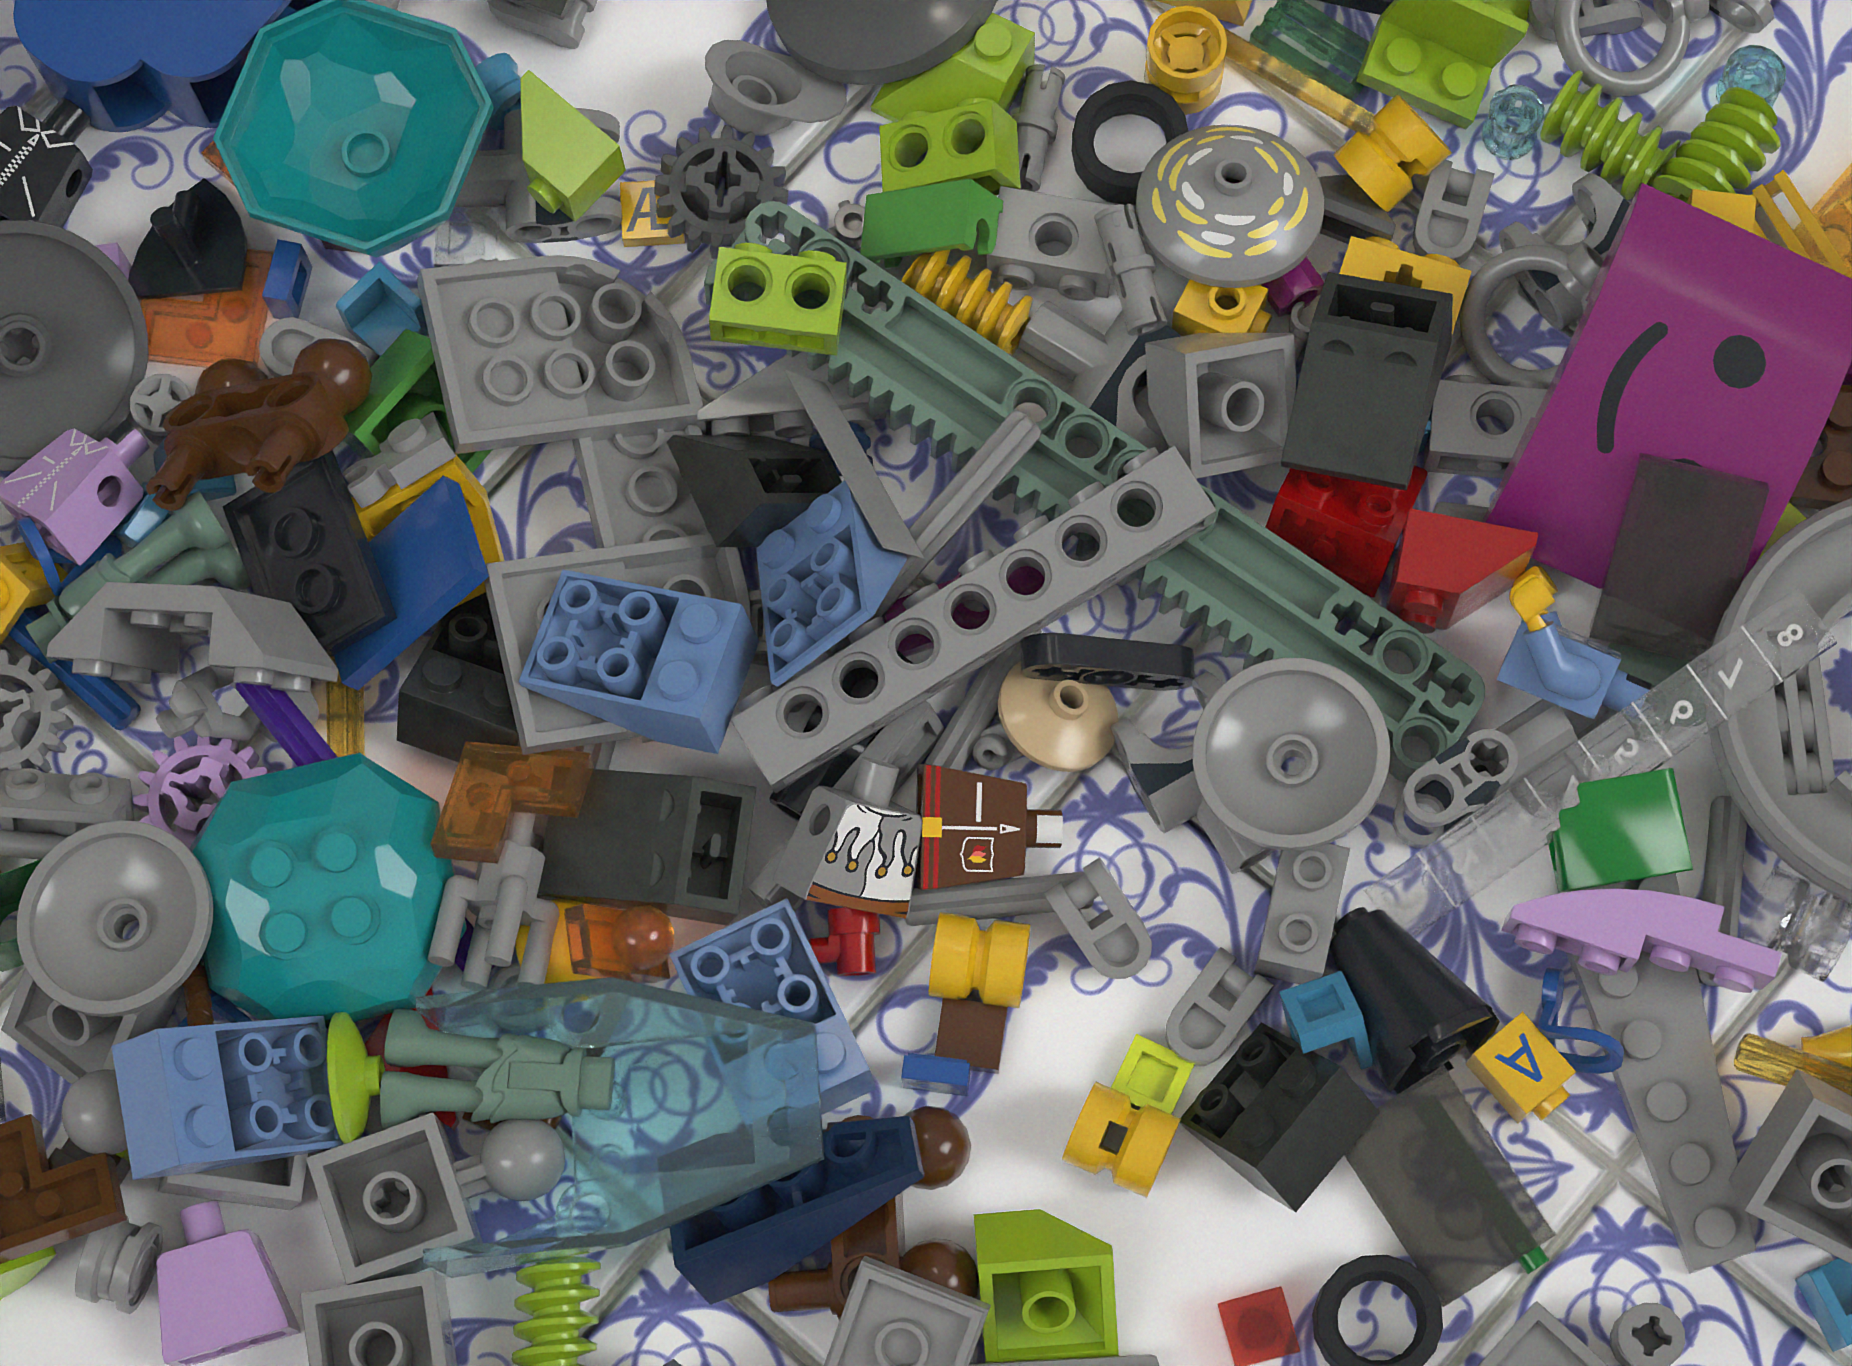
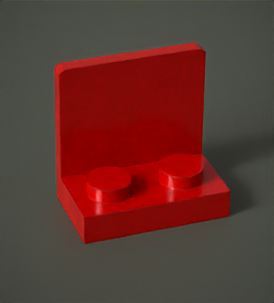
[1265,465,1428,598]

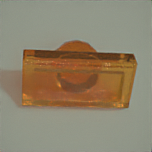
[564,904,675,984]

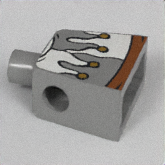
[773,757,923,919]

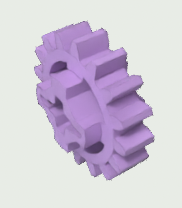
[133,735,271,848]

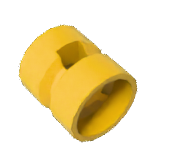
[1144,5,1228,115]
[1333,94,1452,213]
[928,912,1031,1008]
[1062,1081,1181,1198]

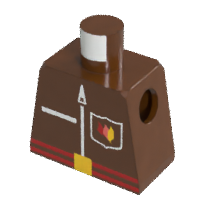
[914,764,1063,890]

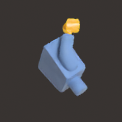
[1496,566,1652,719]

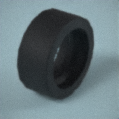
[1071,80,1188,205]
[1312,1254,1443,1366]

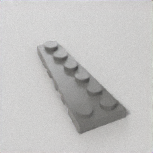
[1566,873,1756,1274]

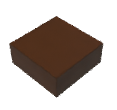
[935,998,1008,1074]

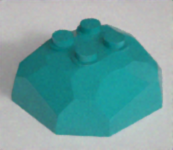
[213,0,494,258]
[189,753,467,1029]

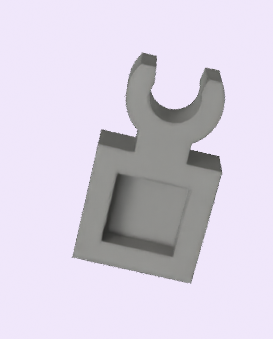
[342,412,456,508]

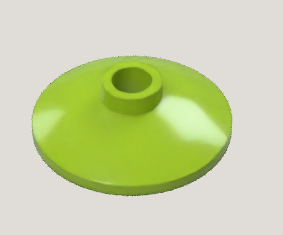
[327,1012,385,1144]

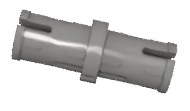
[1012,64,1065,192]
[1094,204,1167,336]

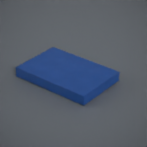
[334,475,489,690]

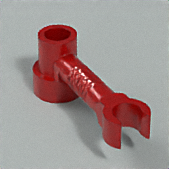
[807,907,880,976]

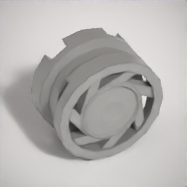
[74,1215,163,1314]

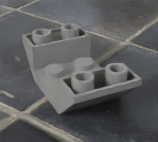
[47,582,338,692]

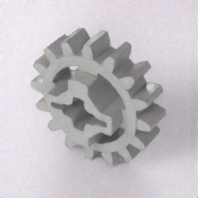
[0,650,74,775]

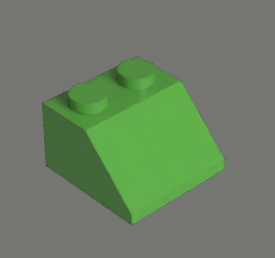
[343,329,493,473]

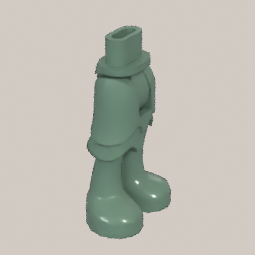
[25,491,251,664]
[380,1008,615,1130]

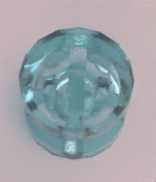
[1716,45,1786,108]

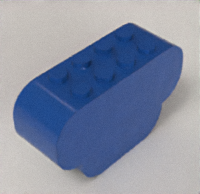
[13,0,322,133]

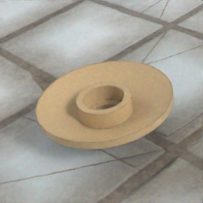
[998,661,1119,772]

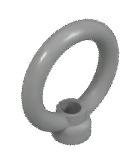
[1554,0,1709,96]
[1460,242,1604,389]

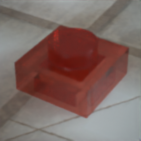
[1216,1286,1300,1366]

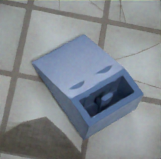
[756,480,907,687]
[518,569,759,754]
[669,898,876,1138]
[111,1016,344,1180]

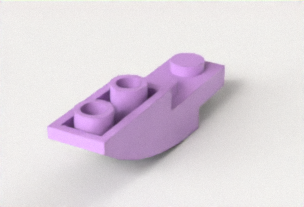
[1501,889,1782,993]

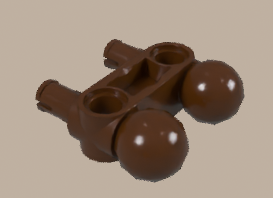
[146,338,372,511]
[768,1106,979,1321]

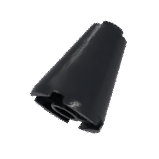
[1329,907,1500,1094]

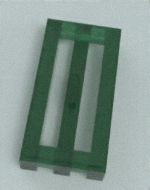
[1249,0,1370,107]

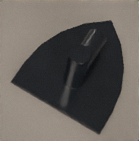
[128,178,247,300]

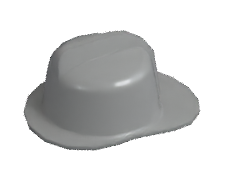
[705,40,847,136]

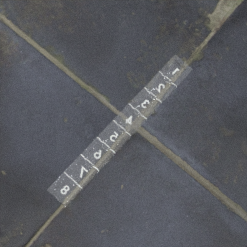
[1363,588,1837,937]

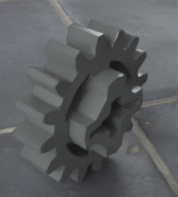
[654,125,789,259]

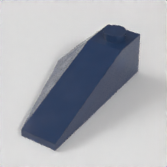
[661,1116,924,1305]

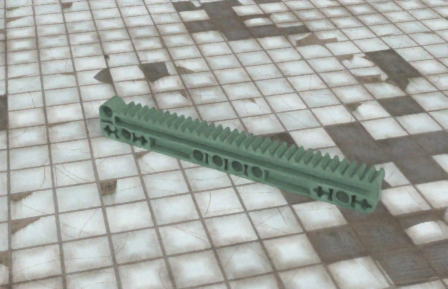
[704,201,1485,783]

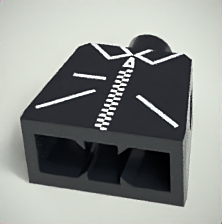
[0,98,93,228]

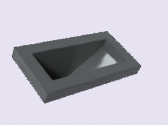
[1318,174,1396,244]

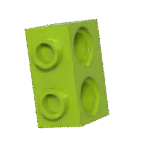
[879,98,1021,195]
[709,243,847,356]

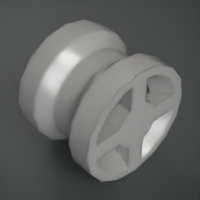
[130,374,192,446]
[1610,1302,1685,1366]

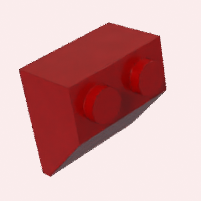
[1385,508,1539,634]

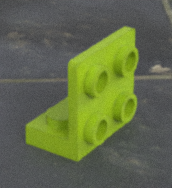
[1356,0,1529,130]

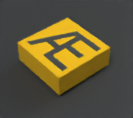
[620,180,685,247]

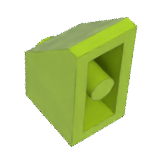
[520,70,626,222]

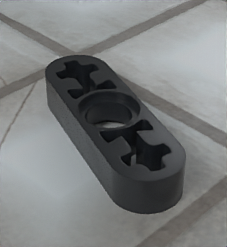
[1021,633,1195,691]

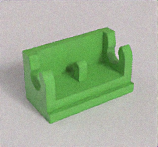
[860,179,1004,269]

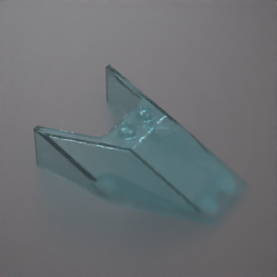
[416,977,824,1278]

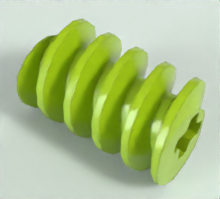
[1540,70,1681,200]
[1651,87,1781,203]
[511,1255,601,1366]

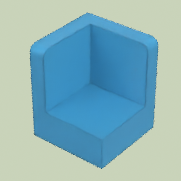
[335,261,428,358]
[1279,971,1374,1070]
[1795,1258,1852,1352]

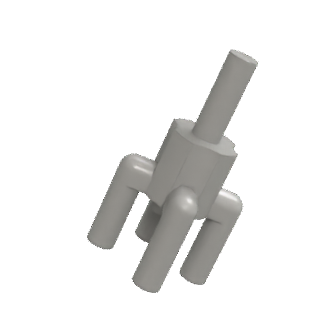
[428,776,560,992]

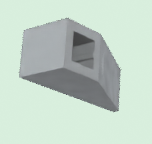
[697,351,886,438]

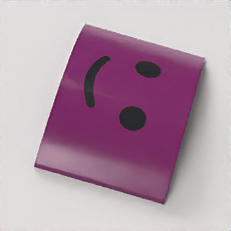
[1482,183,1852,639]

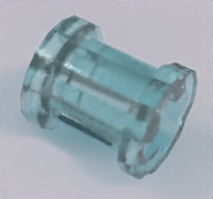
[1482,84,1545,160]

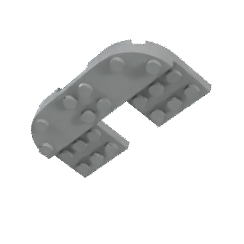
[417,255,751,755]

